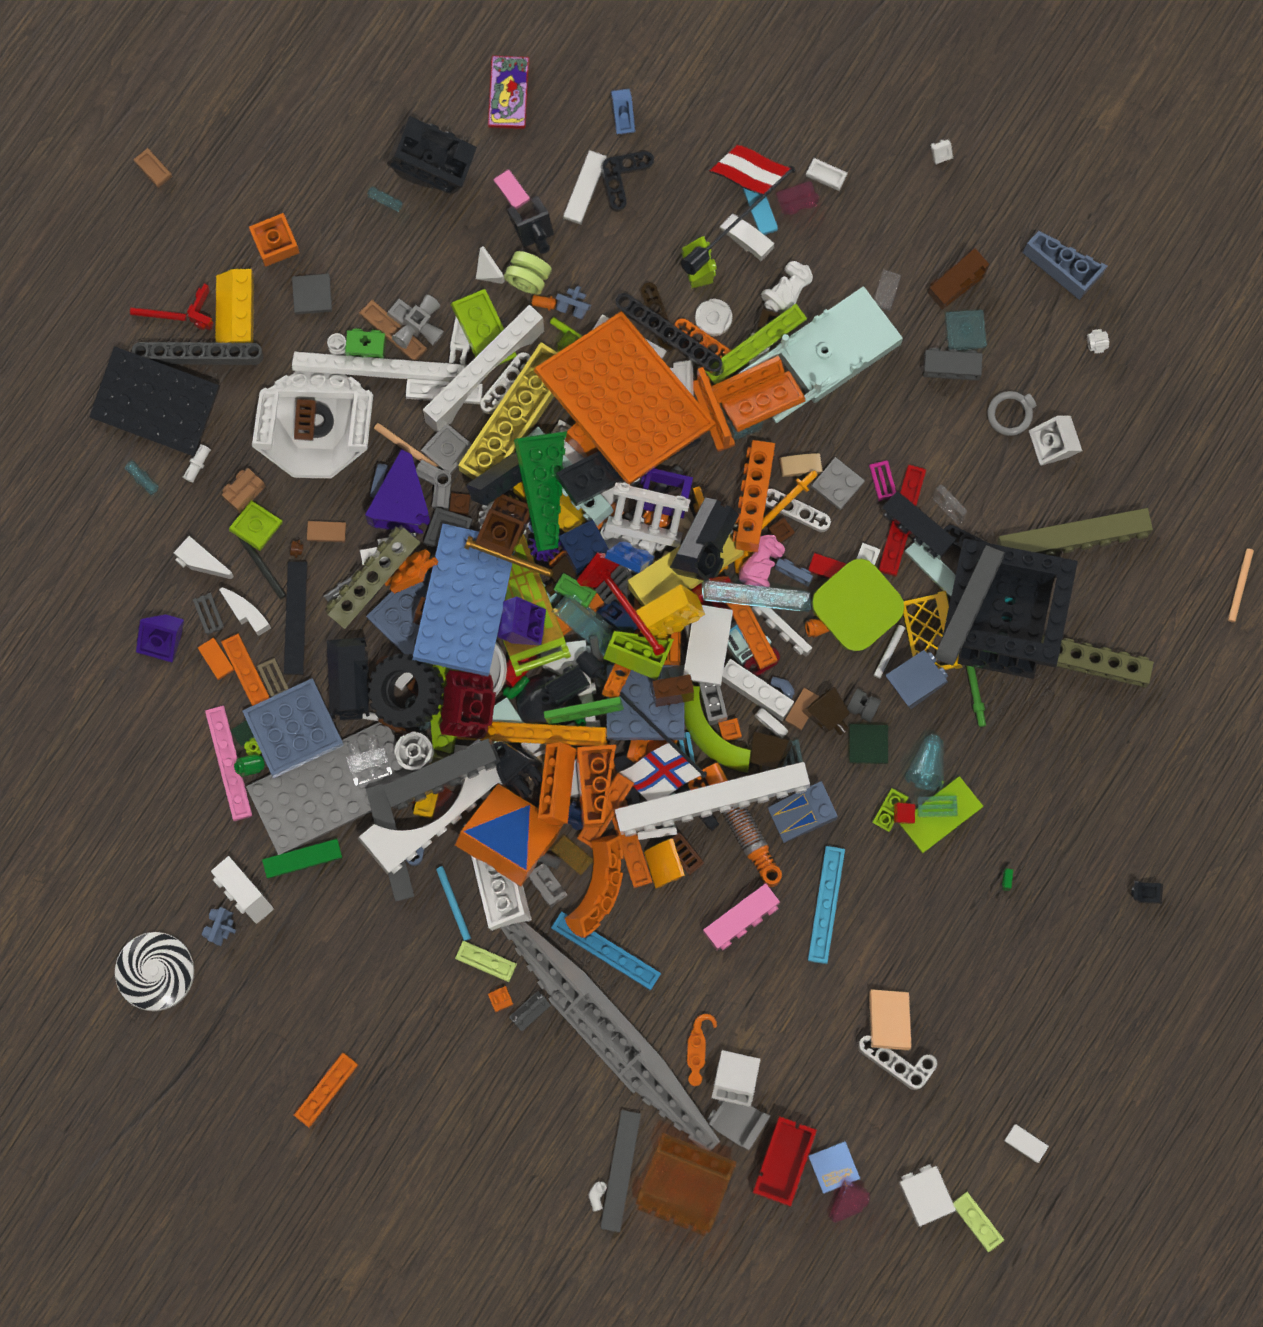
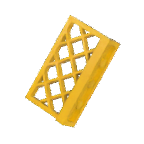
[903,591,963,670]

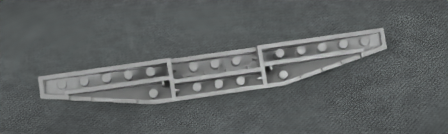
[500,922,720,1154]

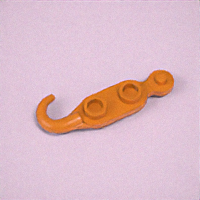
[687,1014,717,1086]

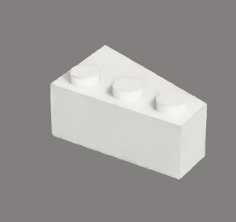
[211,856,274,924]

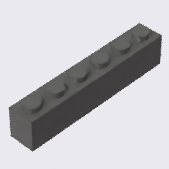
[383,739,501,810]

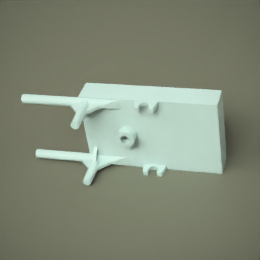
[739,286,903,423]

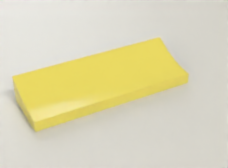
[628,534,744,606]

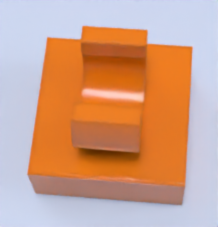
[488,986,513,1013]

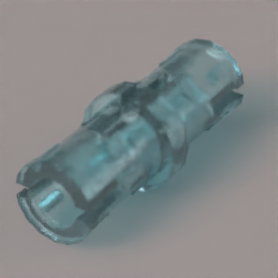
[124,461,159,495]

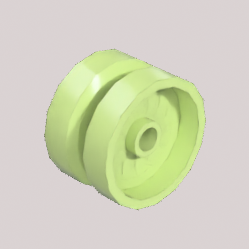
[504,251,552,295]

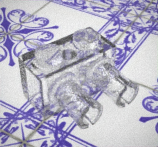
[347,735,392,785]

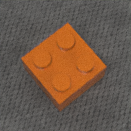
[249,213,300,267]

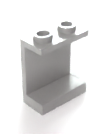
[707,1100,770,1151]

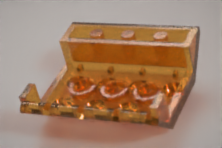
[635,1133,737,1236]

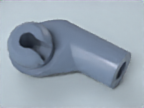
[770,676,795,699]

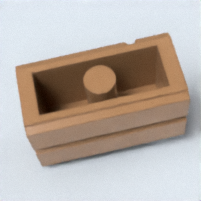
[222,468,266,514]

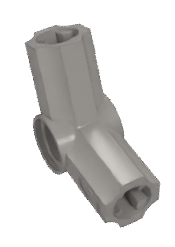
[416,460,452,510]

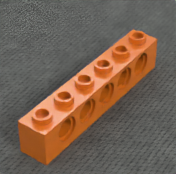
[732,440,775,553]

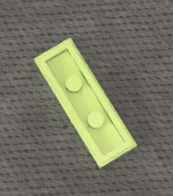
[455,941,517,982]
[953,1192,1004,1252]

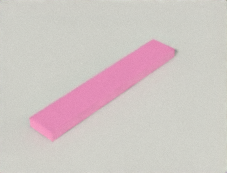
[205,706,253,821]

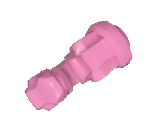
[739,535,785,593]

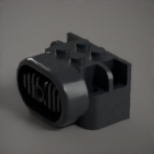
[387,116,477,194]

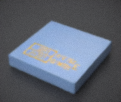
[808,1142,860,1193]

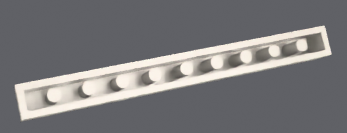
[615,762,810,837]

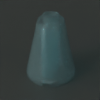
[905,735,944,791]

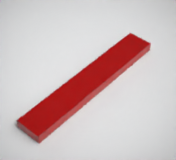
[879,464,926,577]

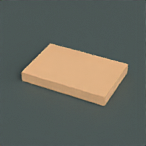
[869,990,911,1050]

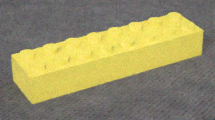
[458,342,558,480]

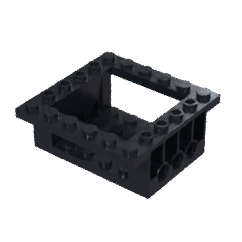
[942,538,1078,679]

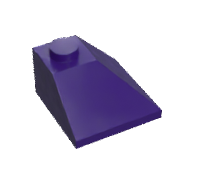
[136,614,184,662]

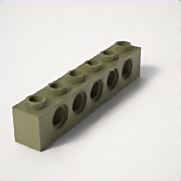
[326,525,420,629]
[1041,634,1154,688]

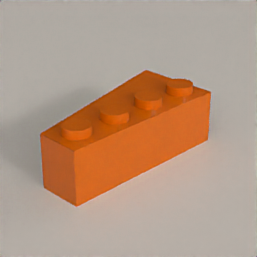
[576,745,616,828]

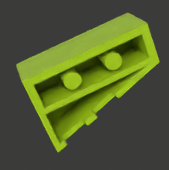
[603,631,674,680]

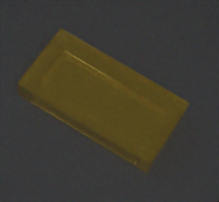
[552,836,594,876]

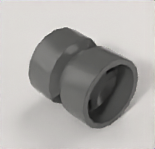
[847,688,882,722]

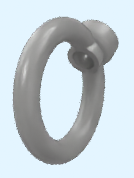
[987,391,1037,436]

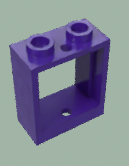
[641,468,693,519]

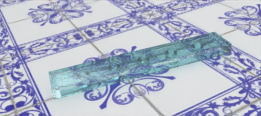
[702,580,811,612]

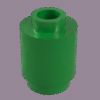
[234,754,264,777]

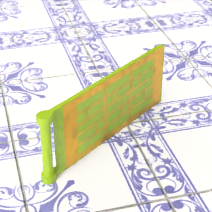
[503,534,571,676]

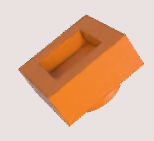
[718,718,742,741]

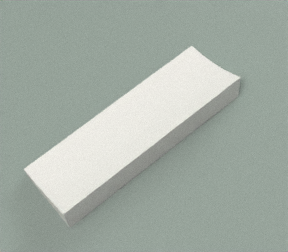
[464,824,531,930]

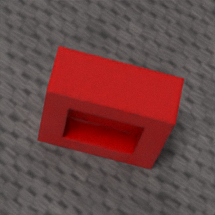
[894,803,915,824]

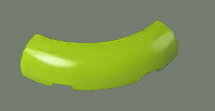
[684,686,751,773]

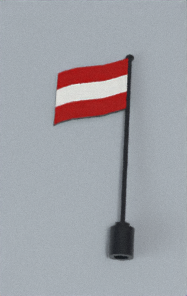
[681,145,795,275]

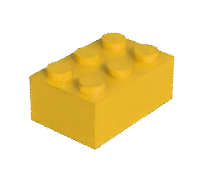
[636,584,706,640]

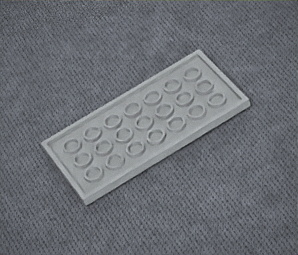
[246,722,412,855]

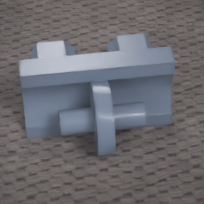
[556,286,591,319]
[202,907,236,946]

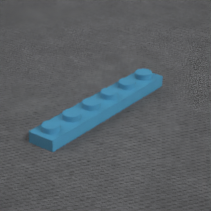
[551,912,661,991]

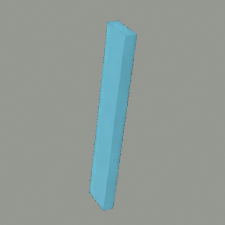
[808,846,845,964]

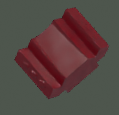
[439,670,496,739]

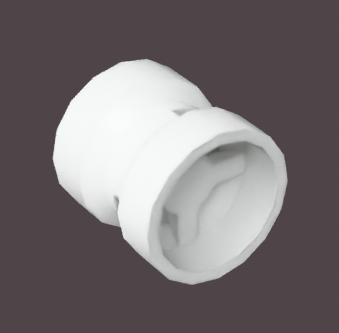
[327,333,346,355]

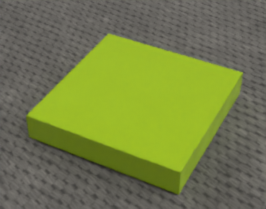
[229,500,282,551]

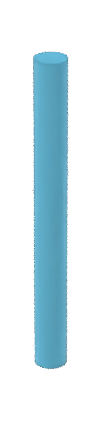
[436,866,471,941]

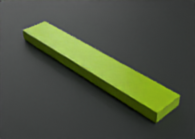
[705,304,807,384]

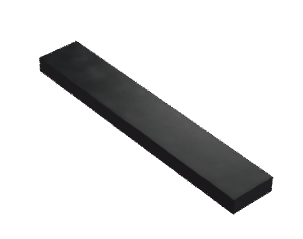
[284,562,308,675]

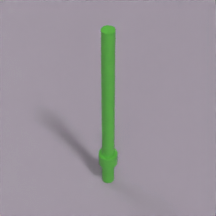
[966,666,986,727]

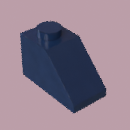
[596,601,638,633]

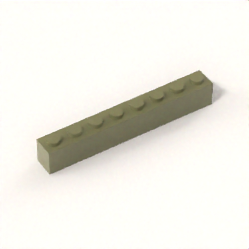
[997,508,1153,556]

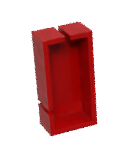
[752,1117,817,1207]

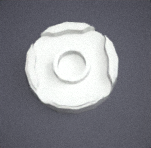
[695,299,733,336]

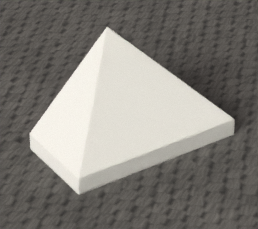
[476,246,505,284]

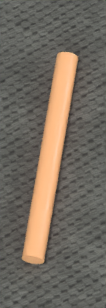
[374,423,438,468]
[1228,549,1254,622]

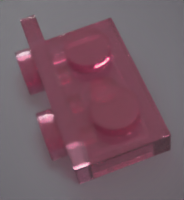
[776,181,819,215]

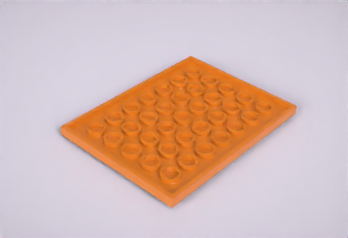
[534,311,716,485]

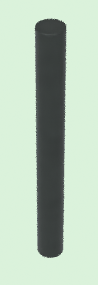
[238,538,286,600]

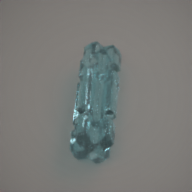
[368,187,403,211]

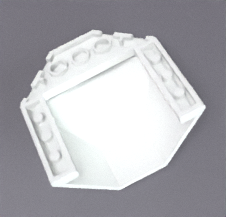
[252,371,373,478]

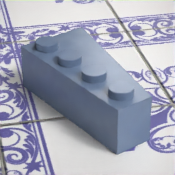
[1022,231,1107,300]

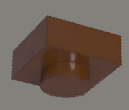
[449,493,471,515]
[768,518,795,544]

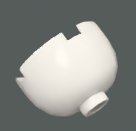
[394,732,434,771]

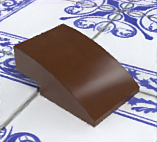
[475,494,530,558]

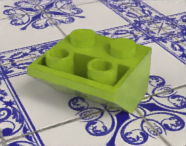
[682,236,716,288]

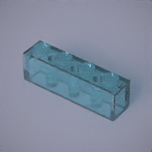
[552,594,613,662]

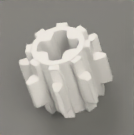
[1087,329,1109,353]

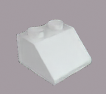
[1029,416,1082,465]

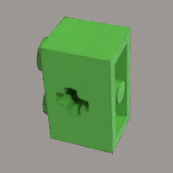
[345,329,386,359]

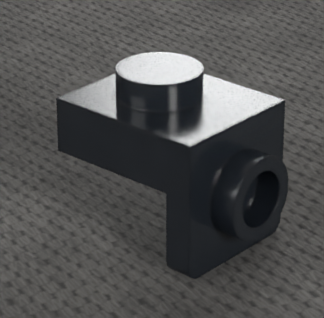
[1131,881,1163,904]

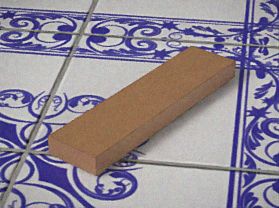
[359,300,427,361]

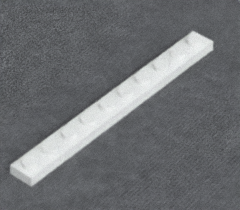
[292,352,467,382]

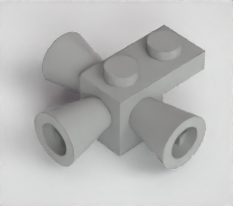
[387,295,444,349]

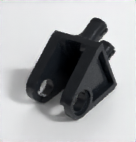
[507,196,554,254]
[494,742,543,799]

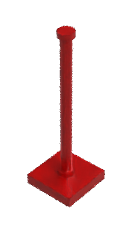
[577,553,665,656]

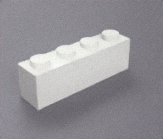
[722,659,794,721]

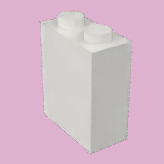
[712,1050,760,1107]
[899,1165,956,1227]

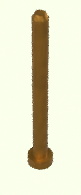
[464,536,553,577]

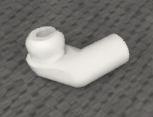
[589,1182,607,1211]

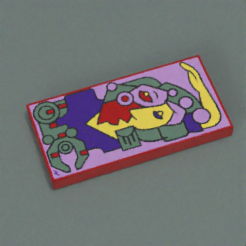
[488,56,529,129]

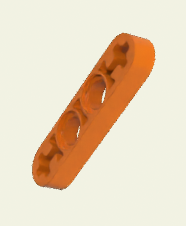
[674,319,731,358]

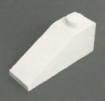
[174,536,234,579]

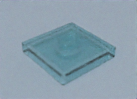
[945,310,987,350]

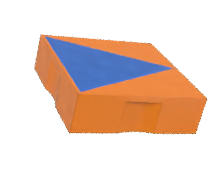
[455,784,563,886]

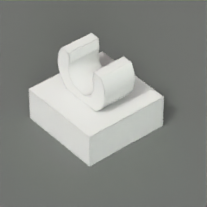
[931,140,953,164]

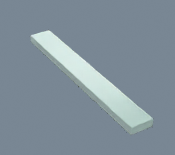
[905,543,1009,637]

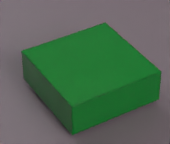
[1002,869,1013,891]

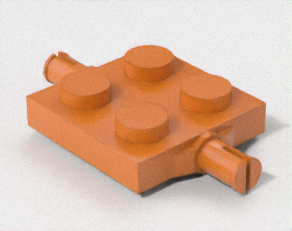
[385,549,438,594]

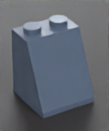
[886,650,948,709]

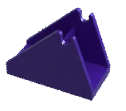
[365,449,431,534]

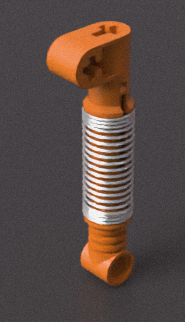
[688,763,782,887]

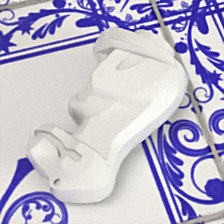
[761,261,813,314]

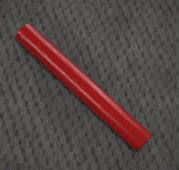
[130,308,187,321]

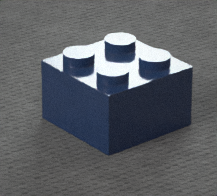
[559,520,609,575]

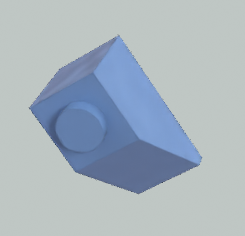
[611,89,635,134]

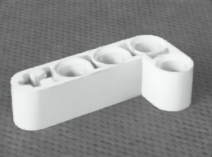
[858,1036,937,1090]

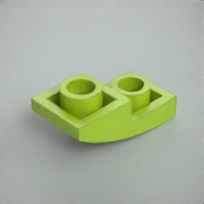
[872,788,909,832]

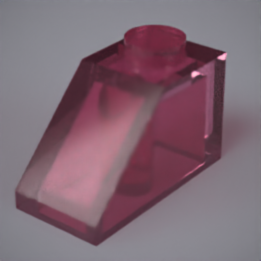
[829,1180,870,1223]

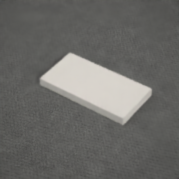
[683,605,733,686]

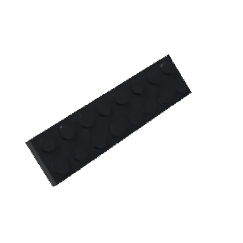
[555,438,701,506]

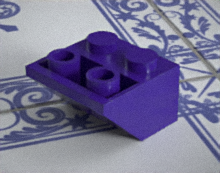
[497,596,546,646]

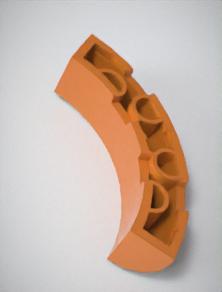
[564,835,623,938]

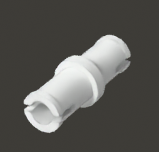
[183,444,211,483]

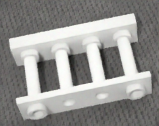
[605,483,690,547]

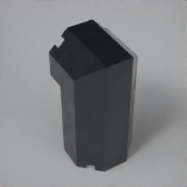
[670,497,739,581]
[327,638,370,721]

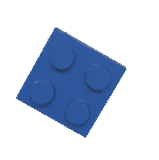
[605,542,654,573]

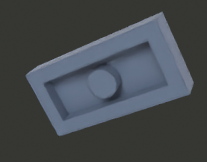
[775,559,813,587]

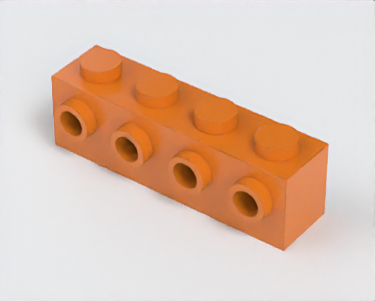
[538,742,576,825]

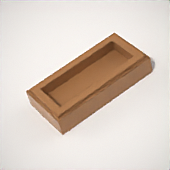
[134,148,172,188]
[307,521,346,543]
[785,688,819,731]

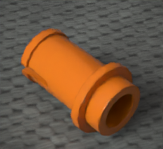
[532,294,556,311]

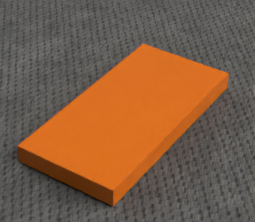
[721,371,806,432]

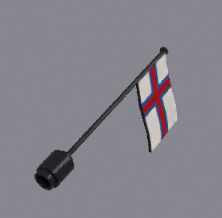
[576,651,707,801]

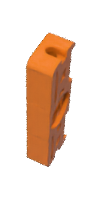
[602,663,631,698]

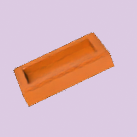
[198,638,234,680]

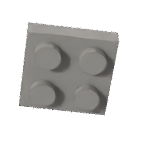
[421,424,472,475]
[811,457,865,511]

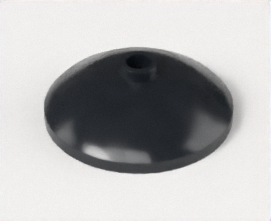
[517,676,575,725]

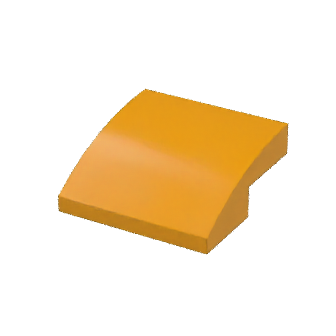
[644,838,685,888]

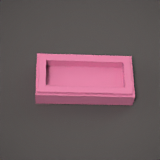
[494,170,530,209]

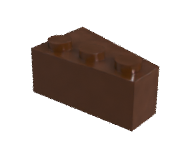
[928,248,990,310]

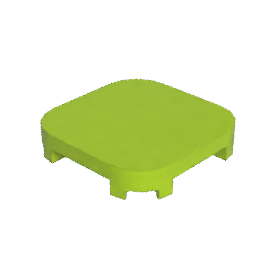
[811,559,904,651]

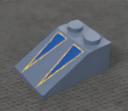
[768,781,838,843]

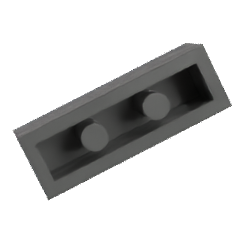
[923,348,982,381]

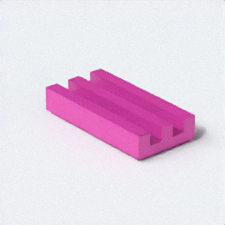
[869,460,896,502]

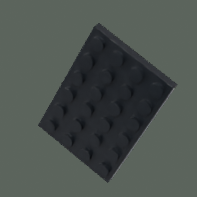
[89,346,221,456]

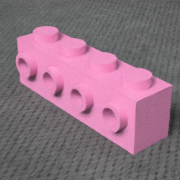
[703,883,780,950]

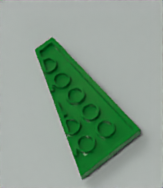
[514,431,567,552]

